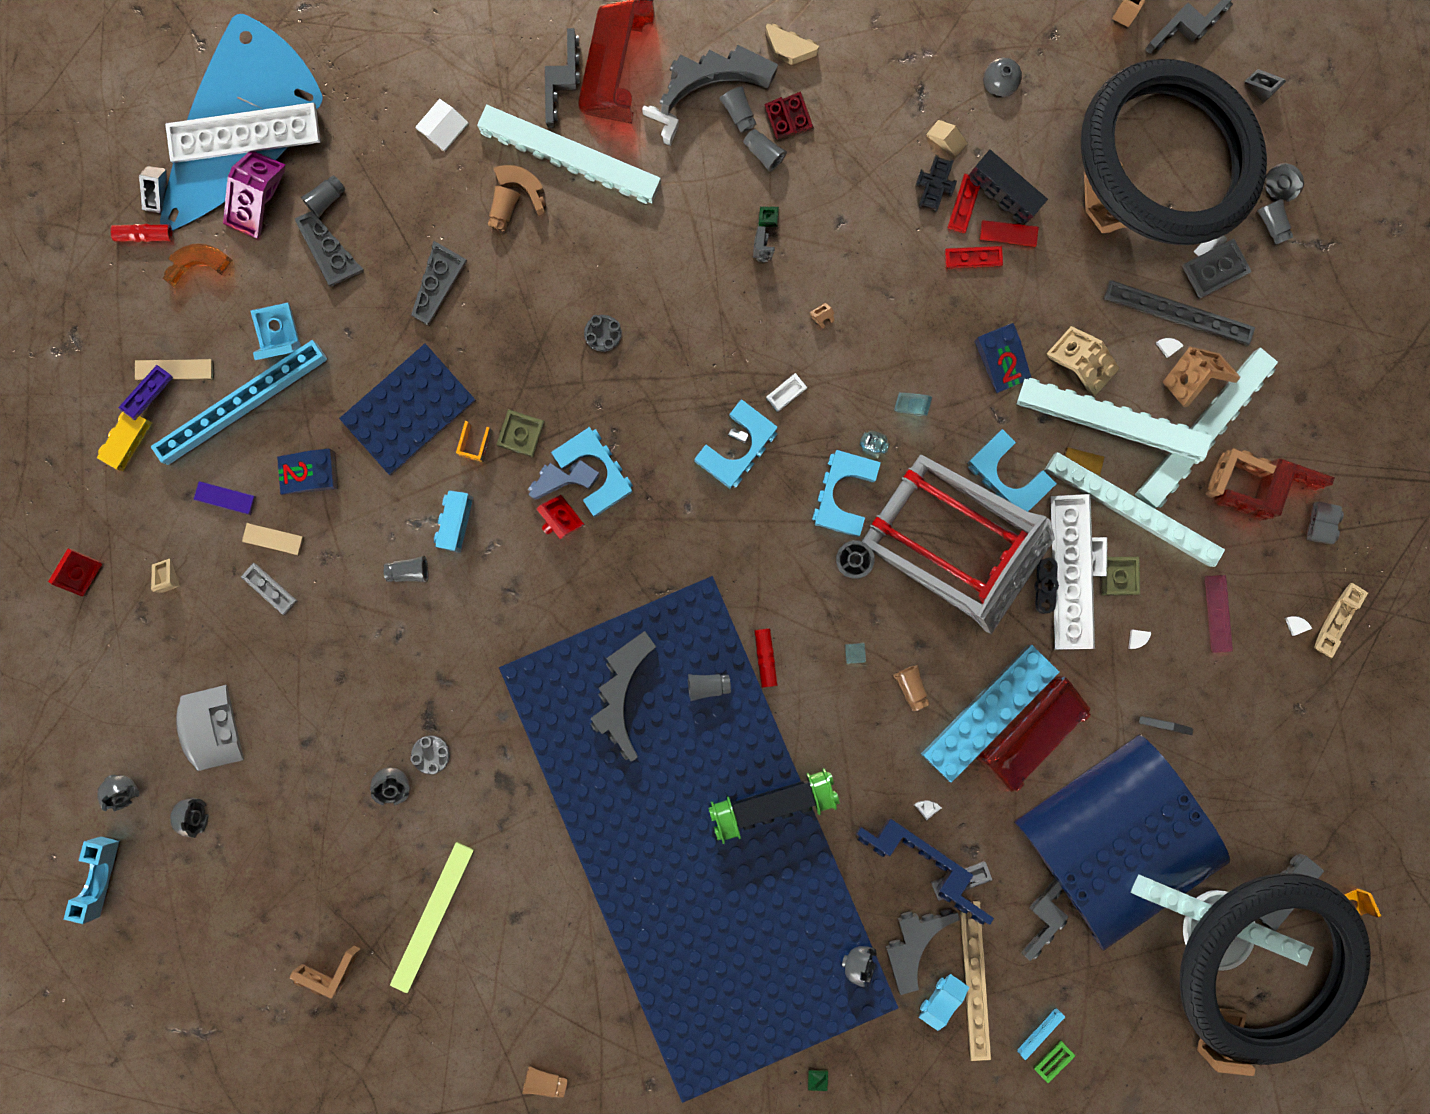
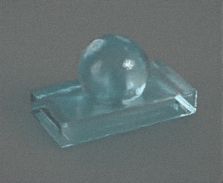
[894,392,932,416]

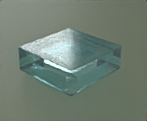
[845,643,866,664]

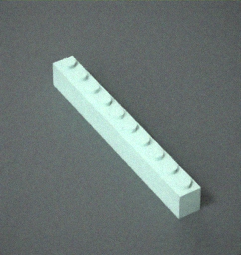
[477,104,661,204]
[1135,348,1278,509]
[1016,378,1212,462]
[1044,452,1225,567]
[1131,874,1314,966]

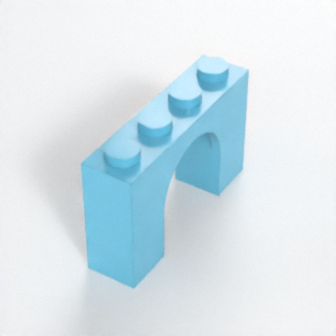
[694,399,778,489]
[551,427,633,517]
[967,429,1056,512]
[812,450,881,537]
[63,837,119,924]

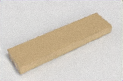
[135,359,213,380]

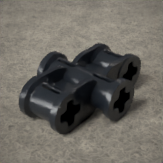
[916,154,957,212]
[1034,557,1059,614]

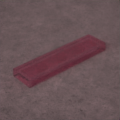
[1205,575,1233,653]

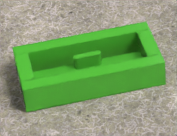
[1033,1040,1075,1083]

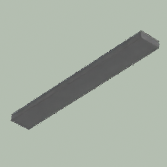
[1104,280,1255,346]

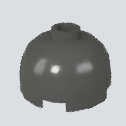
[983,57,1022,97]
[836,540,875,579]
[370,767,410,805]
[97,775,139,811]
[170,798,209,838]
[842,946,877,988]

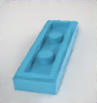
[1017,1008,1065,1060]

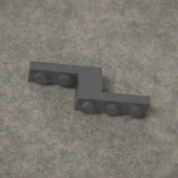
[1145,0,1233,54]
[545,28,580,128]
[1021,878,1068,961]

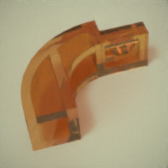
[162,244,233,287]

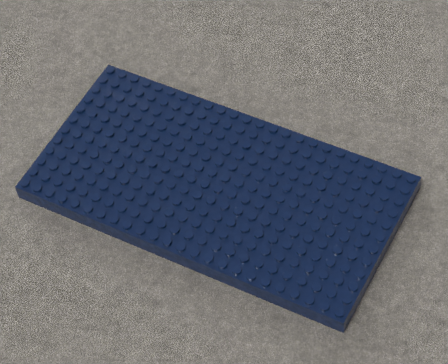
[499,576,898,1103]

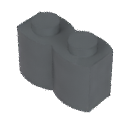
[1307,502,1344,544]

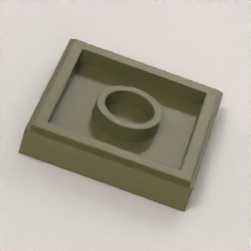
[496,409,545,457]
[1100,557,1140,596]

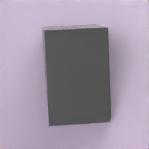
[1244,69,1286,103]

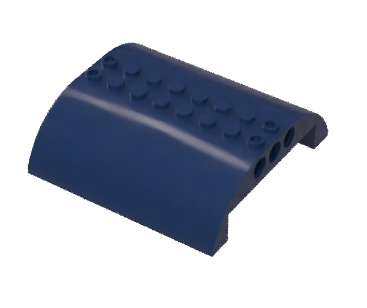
[1014,734,1230,951]

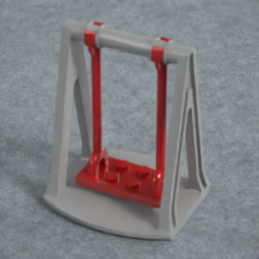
[862,455,1055,635]

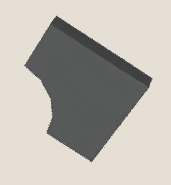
[1139,716,1194,735]

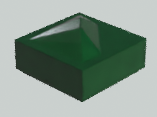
[758,206,780,227]
[808,1069,828,1091]

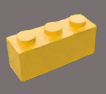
[97,412,153,471]

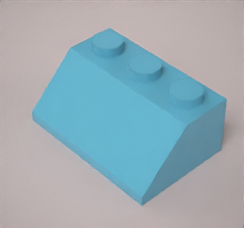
[434,491,474,553]

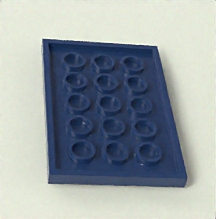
[339,343,476,476]

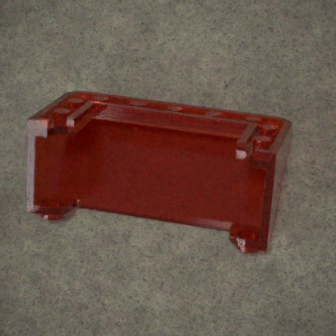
[578,0,655,124]
[976,676,1091,792]

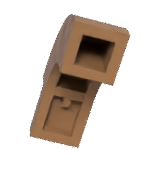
[493,165,546,216]

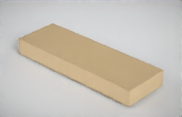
[242,523,304,555]

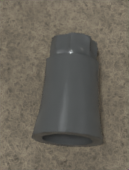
[719,86,757,133]
[743,129,787,172]
[300,175,345,218]
[1257,199,1293,245]
[383,556,429,582]
[688,674,731,701]

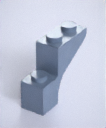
[528,460,600,499]

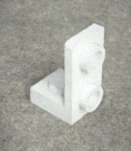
[642,106,679,146]

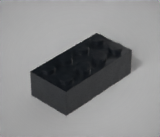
[968,149,1048,225]

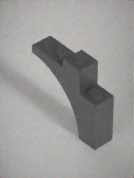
[885,908,960,995]

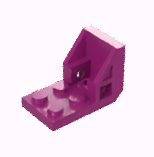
[223,151,286,239]

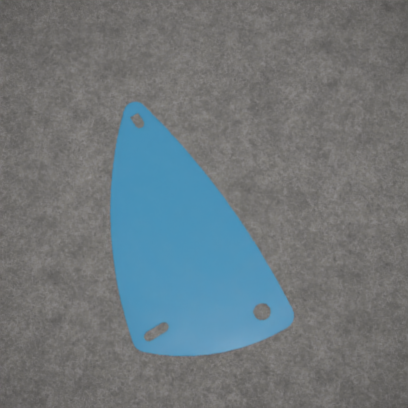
[160,14,323,230]

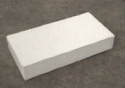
[766,373,807,412]

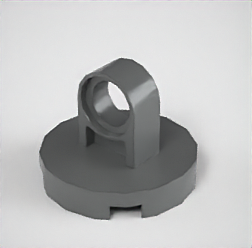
[1265,163,1304,202]

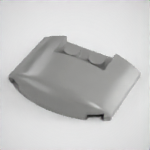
[176,685,244,771]

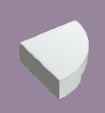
[1156,338,1183,358]
[728,428,748,443]
[1285,617,1312,636]
[1128,630,1151,649]
[914,800,941,820]

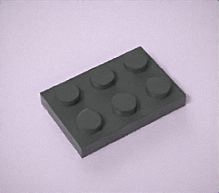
[1182,239,1252,299]

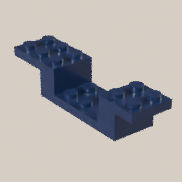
[855,819,994,925]

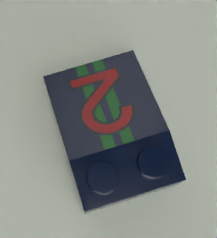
[974,323,1032,393]
[277,449,338,495]

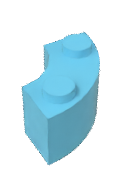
[919,974,970,1031]

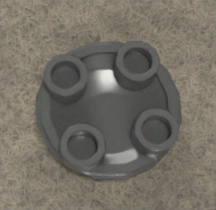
[584,315,622,352]

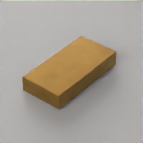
[1065,447,1105,475]

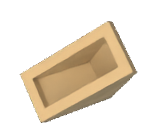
[926,120,968,159]
[151,559,180,593]

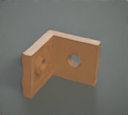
[1084,162,1128,233]
[1163,347,1241,407]
[1205,448,1276,498]
[289,946,361,999]
[1197,1008,1255,1076]

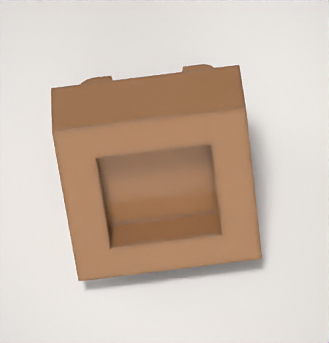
[809,303,835,328]

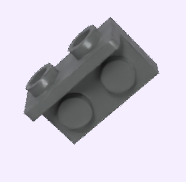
[753,226,775,262]

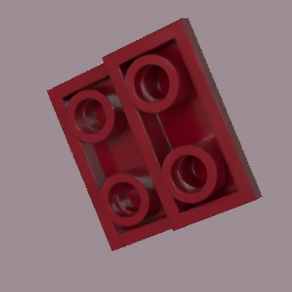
[764,91,814,140]

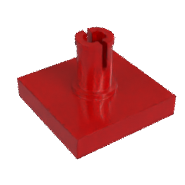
[537,495,584,539]
[48,548,102,597]

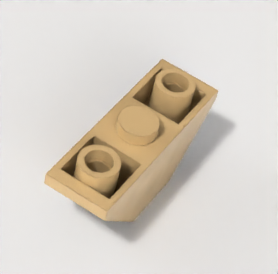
[765,23,819,65]

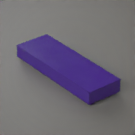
[118,365,173,420]
[194,481,256,515]

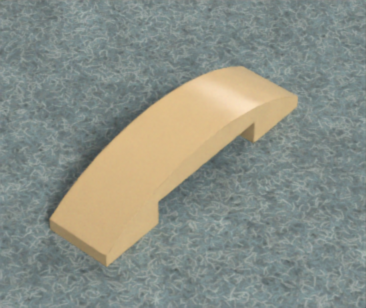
[1314,583,1368,658]

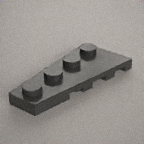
[295,211,364,287]
[411,241,467,326]

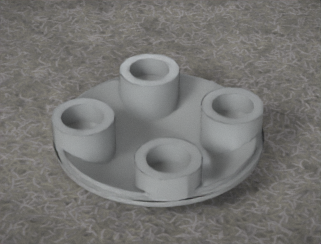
[411,736,449,774]

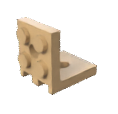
[1046,326,1120,396]

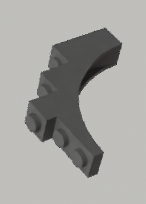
[660,45,778,116]
[590,631,656,762]

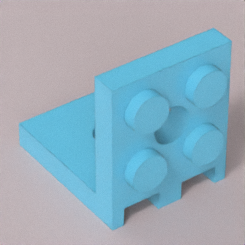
[251,302,301,360]

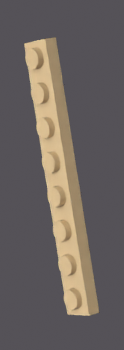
[960,901,991,1061]

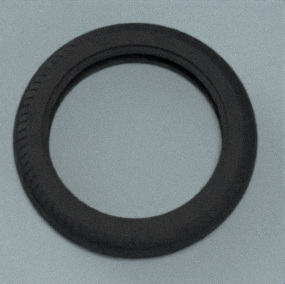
[1081,59,1267,245]
[1179,873,1371,1065]

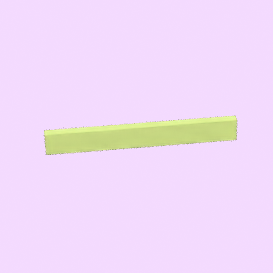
[390,842,474,993]

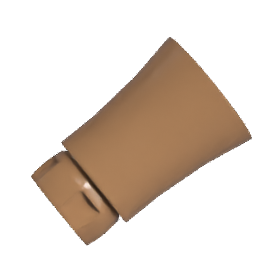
[488,186,521,231]
[893,665,929,711]
[522,1066,568,1098]

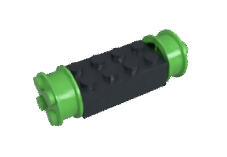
[708,768,840,844]

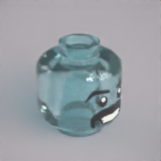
[860,430,890,458]

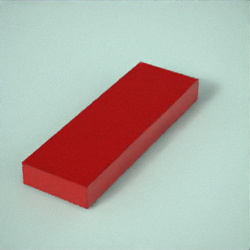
[947,173,980,233]
[979,220,1039,247]
[945,246,1003,269]

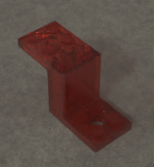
[1214,458,1335,521]

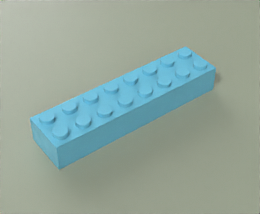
[921,645,1059,783]

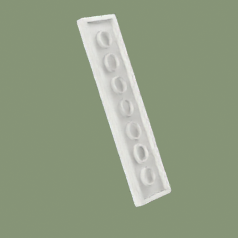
[165,103,320,163]
[1051,494,1095,649]

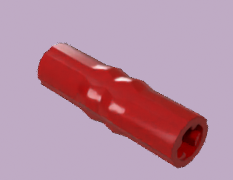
[111,224,173,242]
[754,628,778,688]

